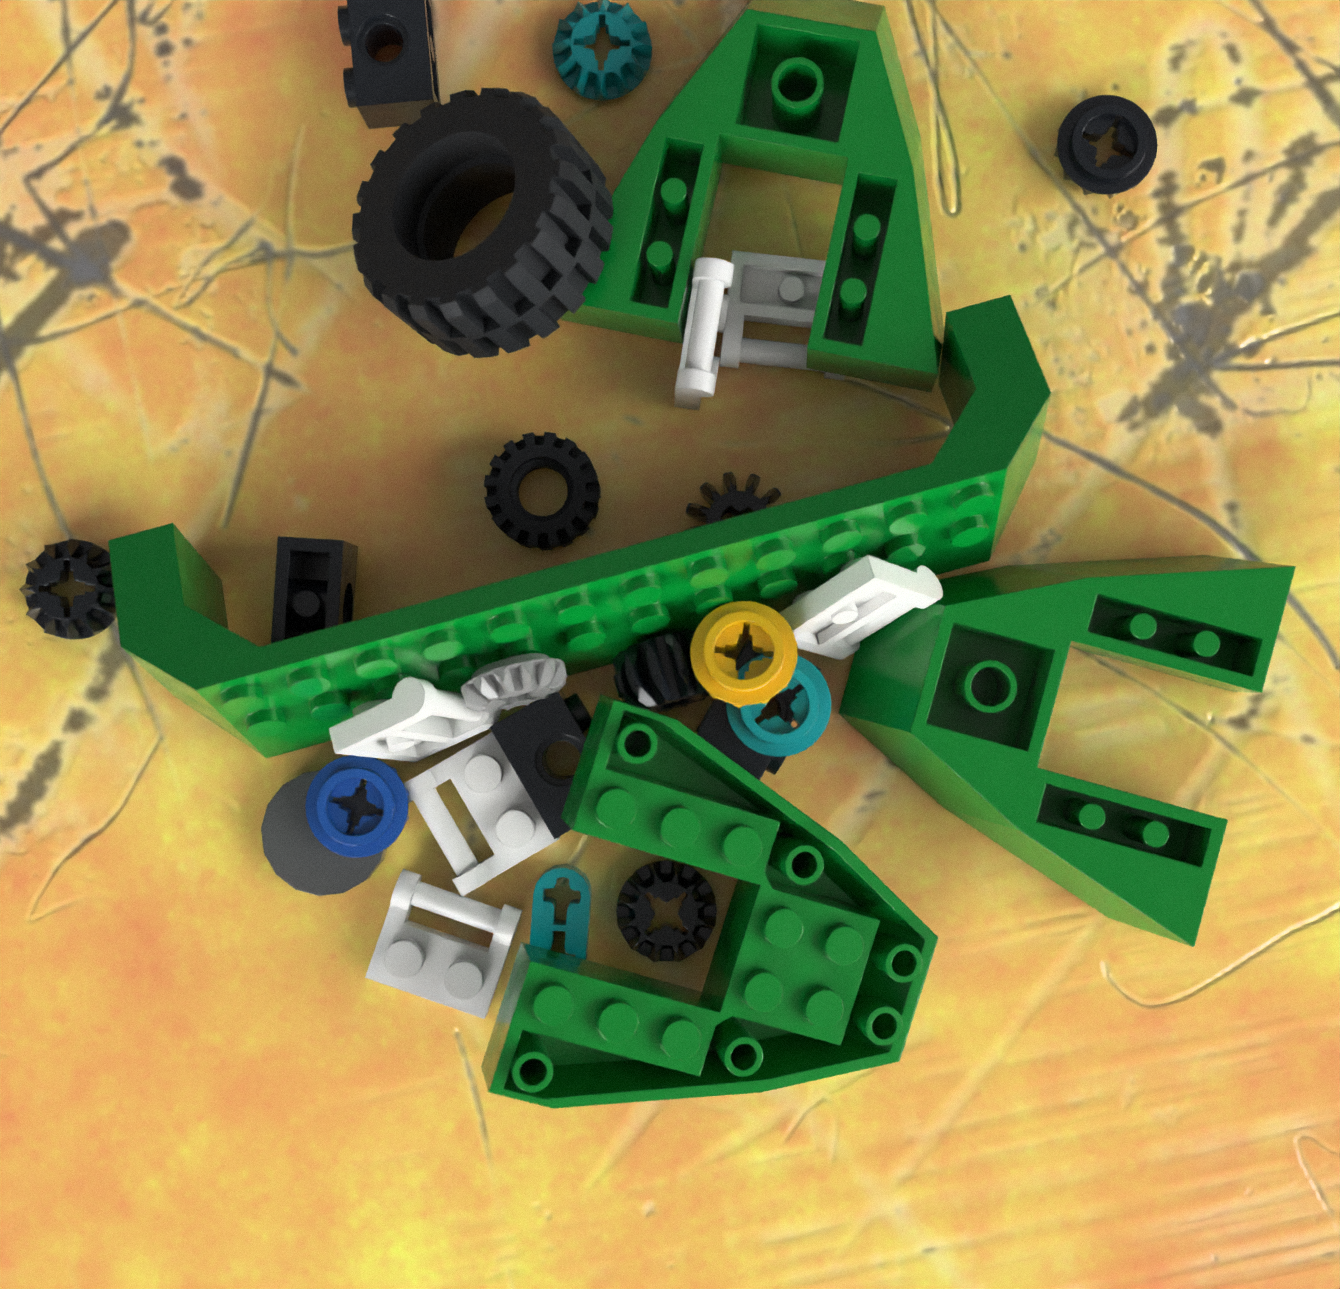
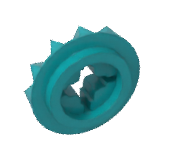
[552,0,652,100]
[726,654,831,757]

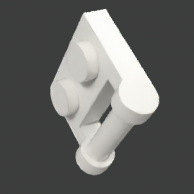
[719,250,845,380]
[675,257,734,410]
[779,555,943,660]
[329,677,501,762]
[404,733,560,896]
[365,869,523,1019]

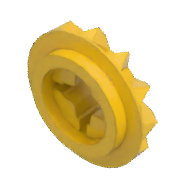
[690,601,798,708]

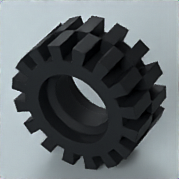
[484,432,601,551]

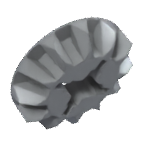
[461,653,567,713]

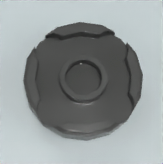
[261,770,388,896]

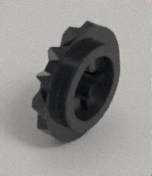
[1054,95,1157,199]
[19,539,117,640]
[616,860,717,962]

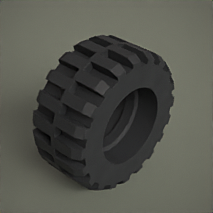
[352,88,613,358]

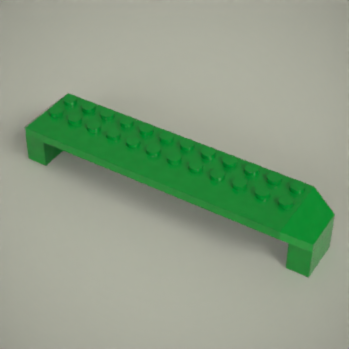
[108,295,1051,758]

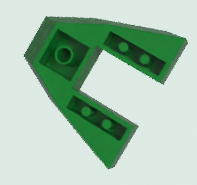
[561,0,944,392]
[838,555,1296,947]
[481,694,939,1109]

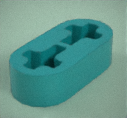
[530,864,592,960]

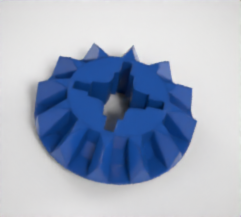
[305,755,409,858]

